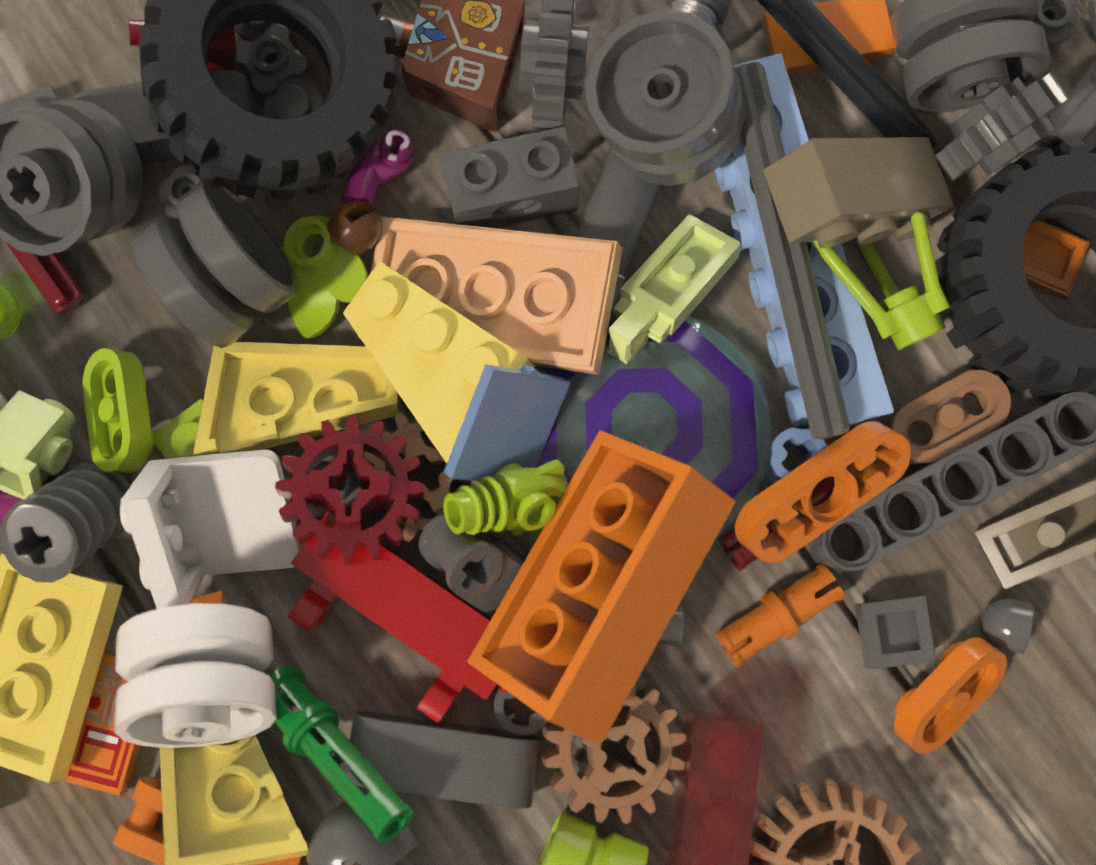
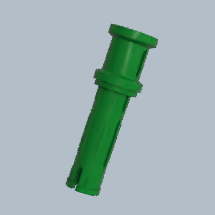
[268,665,414,844]

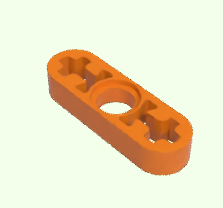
[735,421,911,563]

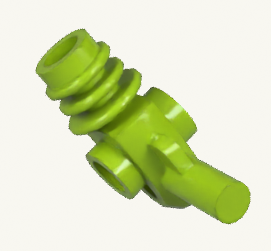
[443,460,568,549]

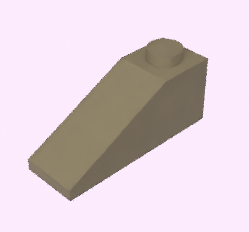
[975,471,1096,589]

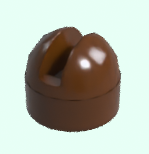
[326,200,382,256]

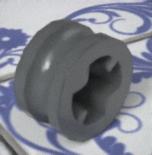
[494,690,548,736]

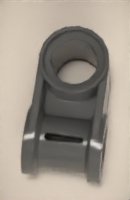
[418,513,526,620]

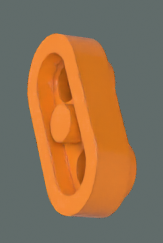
[894,637,1007,754]

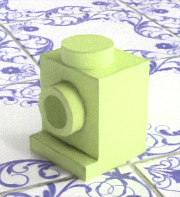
[0,390,76,500]

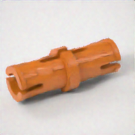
[714,563,845,668]

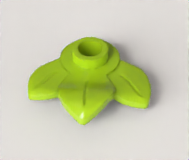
[280,215,368,339]

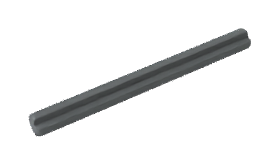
[735,62,850,439]

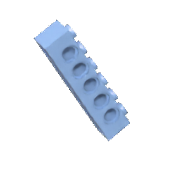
[714,53,894,429]

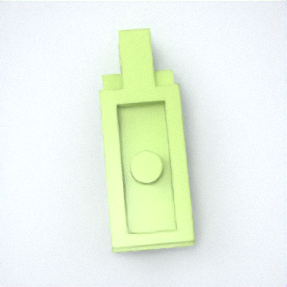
[606,214,741,364]

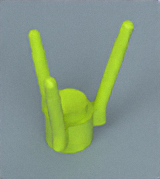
[811,212,950,351]

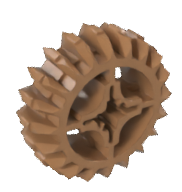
[744,778,922,865]

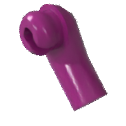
[342,130,414,205]

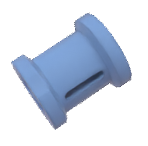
[759,427,827,485]

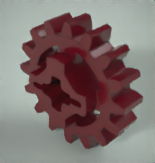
[275,416,424,565]

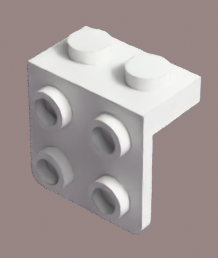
[120,449,302,609]

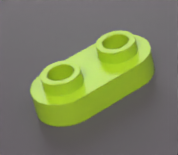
[82,348,154,474]

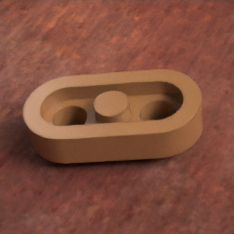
[886,370,1011,466]

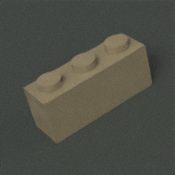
[763,137,954,249]

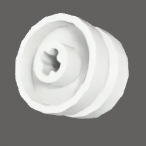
[115,604,276,748]

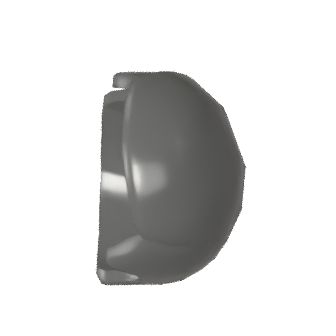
[306,801,418,865]

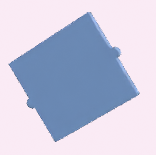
[443,364,571,481]

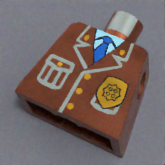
[381,0,526,132]

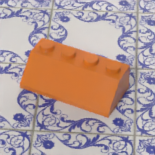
[467,430,736,745]

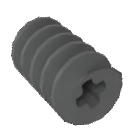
[0,462,130,583]

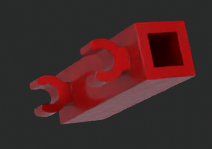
[287,510,508,723]

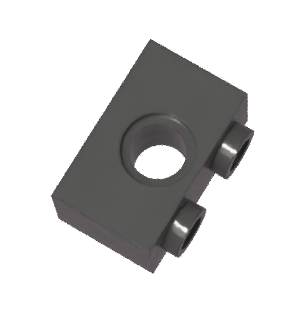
[440,126,579,228]

